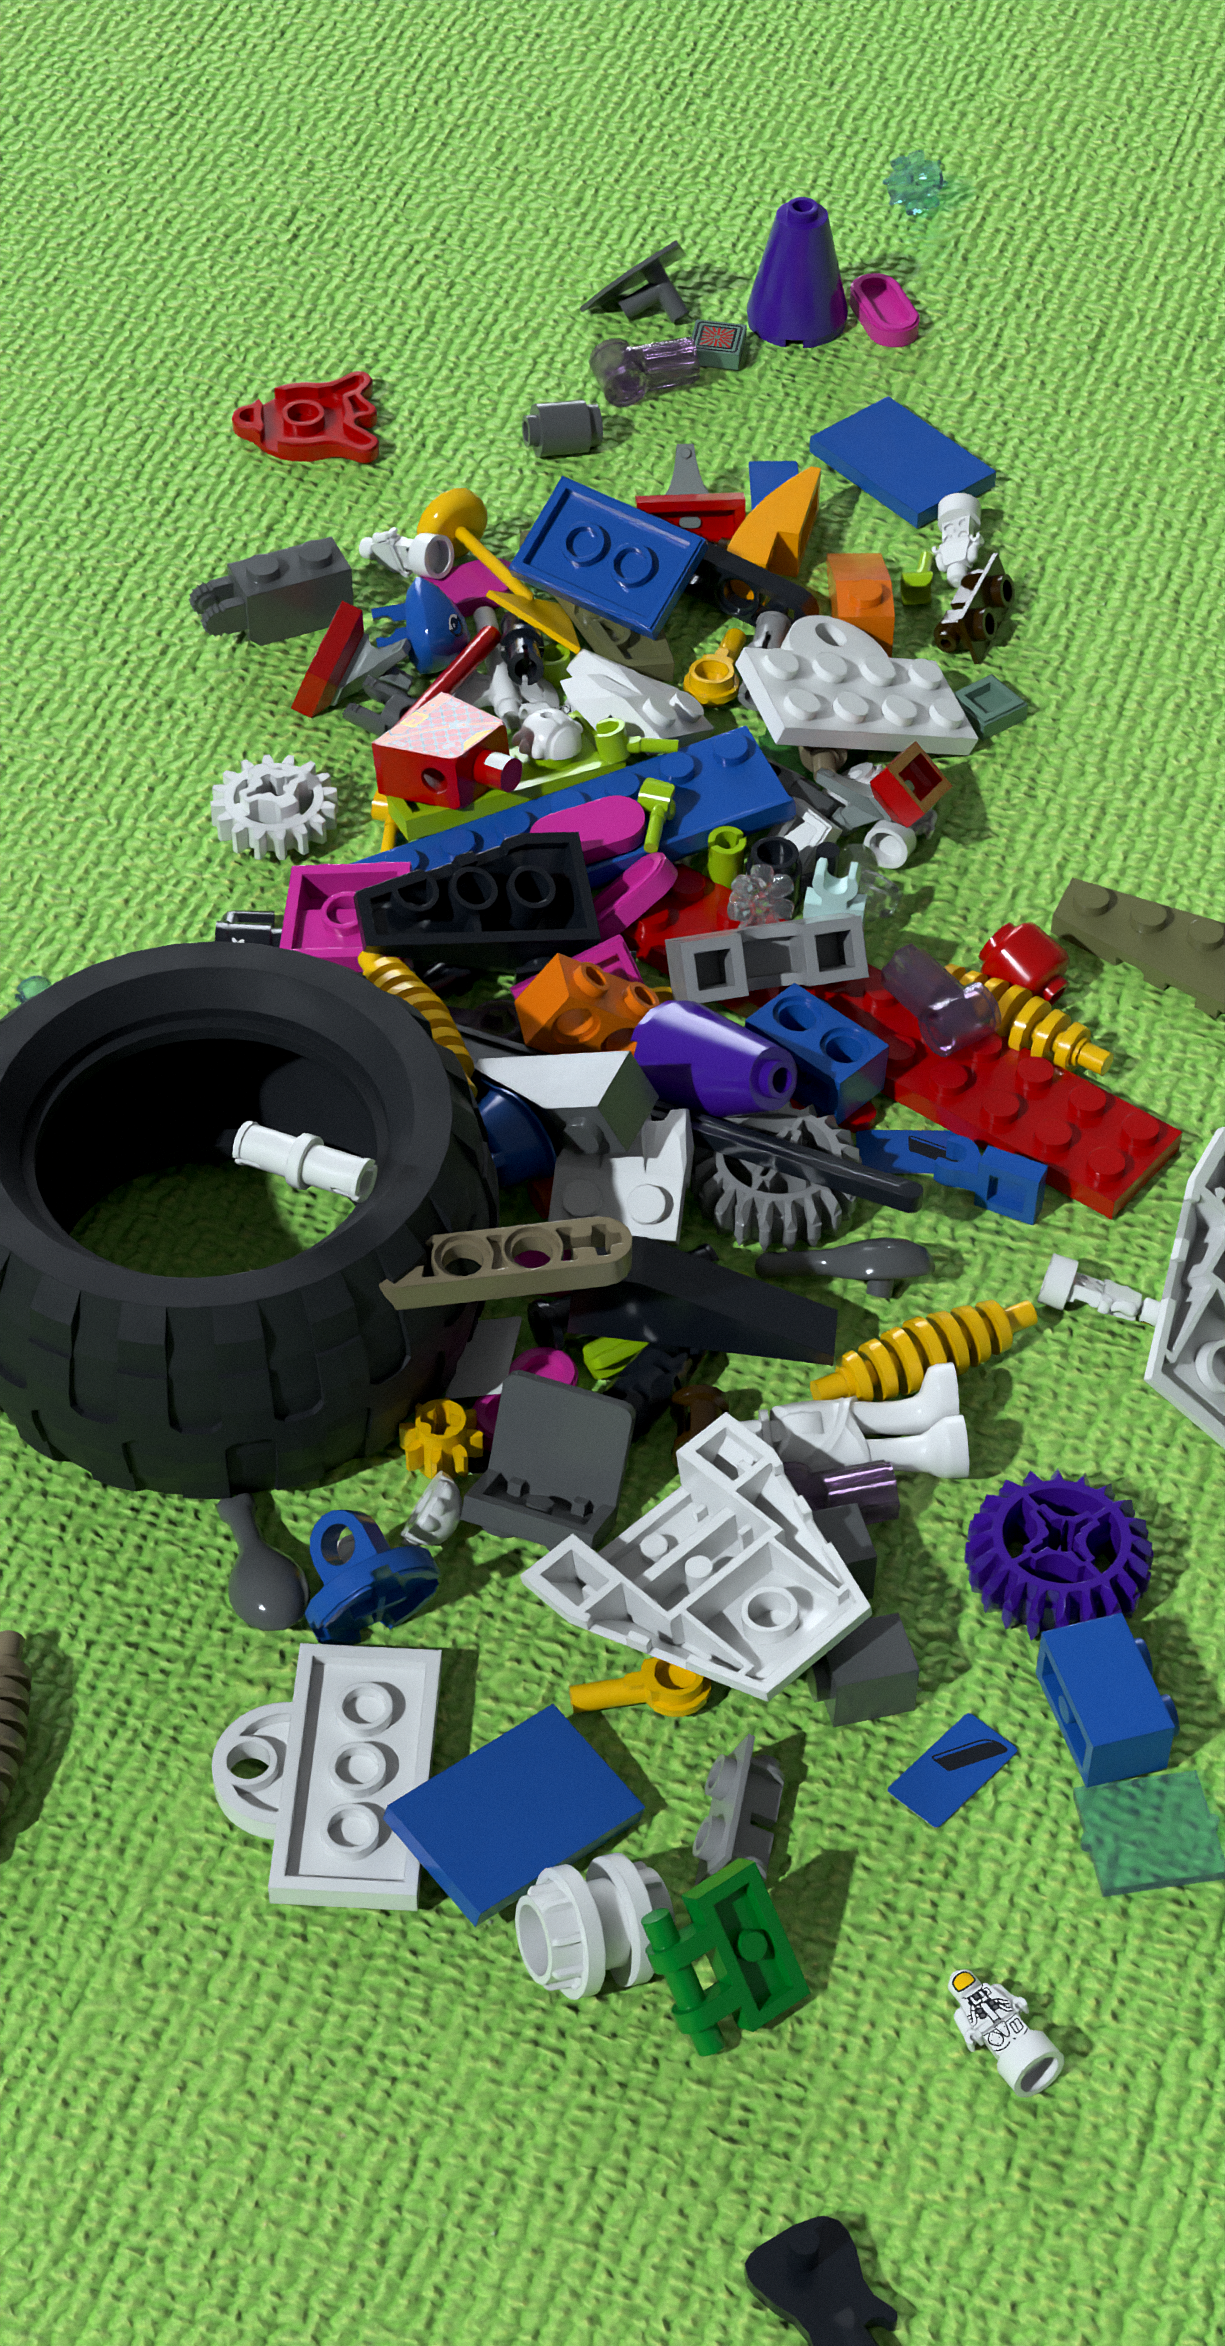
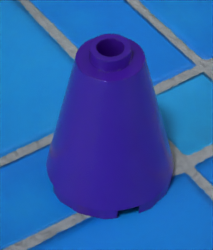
[747,197,848,348]
[630,1000,797,1119]

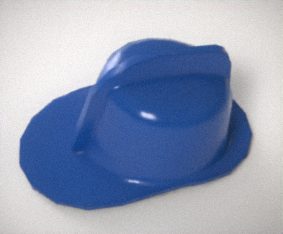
[477,1080,557,1188]

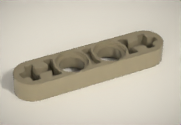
[379,1216,632,1310]

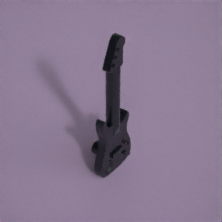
[744,2216,897,2346]

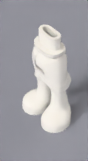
[739,1362,969,1480]

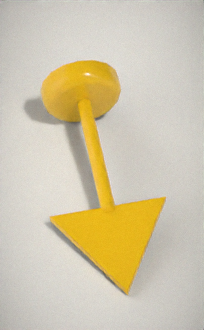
[417,488,581,654]

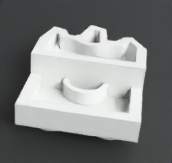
[560,649,715,756]
[548,1109,694,1246]

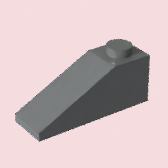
[474,1051,659,1155]

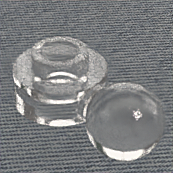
[838,843,903,922]

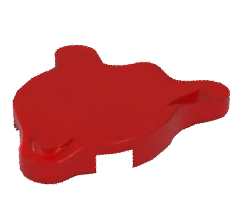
[232,371,379,463]

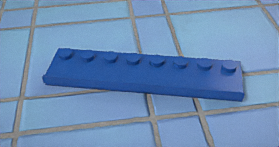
[350,725,796,891]

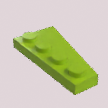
[387,710,626,841]

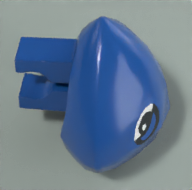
[371,577,471,674]

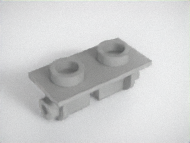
[692,1734,785,1887]

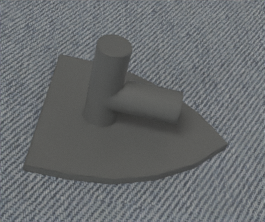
[580,240,689,323]

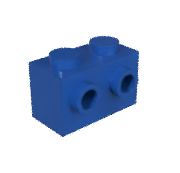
[1036,1613,1180,1788]

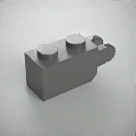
[188,536,353,646]

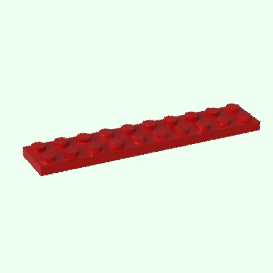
[620,863,1183,1220]

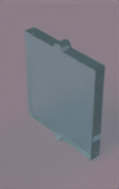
[1072,1770,1225,1897]

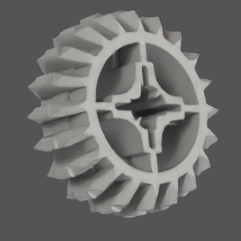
[691,1100,862,1252]

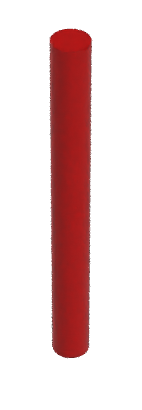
[393,626,501,727]

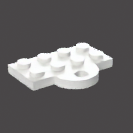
[735,615,978,756]
[212,1643,442,1911]

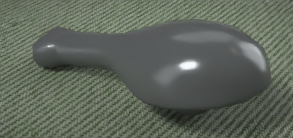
[754,1237,935,1298]
[217,1492,311,1631]

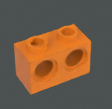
[514,953,660,1056]

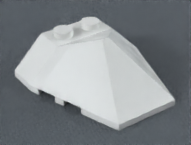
[1144,1127,1225,1449]
[520,1412,872,1702]

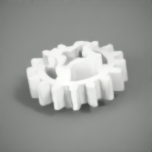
[210,754,338,860]

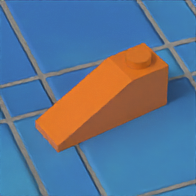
[826,553,895,658]

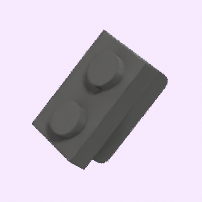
[460,1370,636,1551]

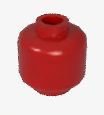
[978,922,1070,1006]

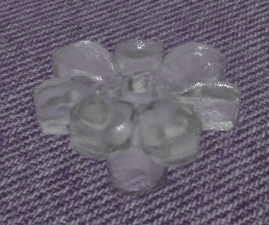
[727,864,794,928]

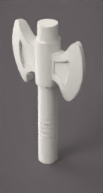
[452,606,559,729]

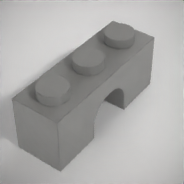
[665,912,869,1003]

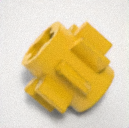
[399,1397,484,1479]

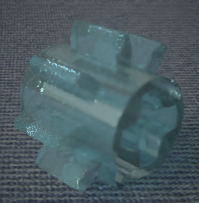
[883,150,948,216]

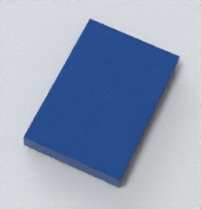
[809,396,996,529]
[508,476,709,641]
[383,1704,646,1927]

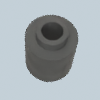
[522,399,603,457]

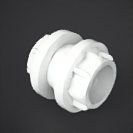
[515,1853,675,2000]

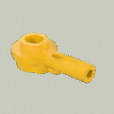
[683,628,747,708]
[569,1657,711,1717]

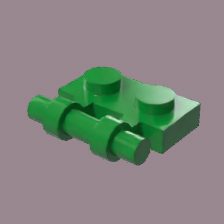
[641,1857,811,2057]

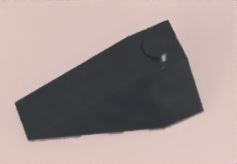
[353,832,601,974]
[567,1236,838,1366]

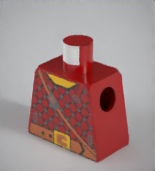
[372,692,522,810]

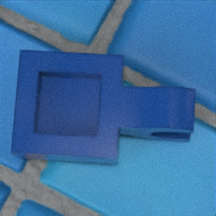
[933,1135,1048,1225]

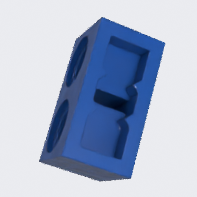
[745,983,889,1125]

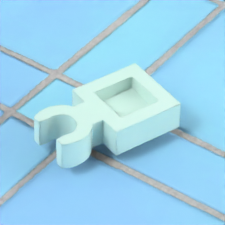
[803,858,867,933]

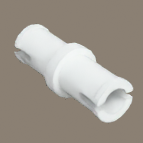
[232,1121,377,1203]

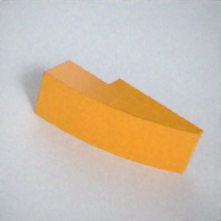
[727,466,821,606]

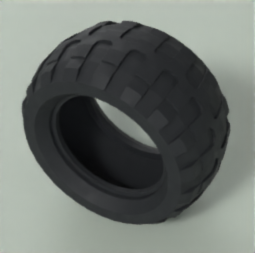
[0,941,499,1499]

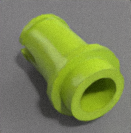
[702,826,747,894]

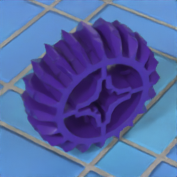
[964,1468,1154,1641]

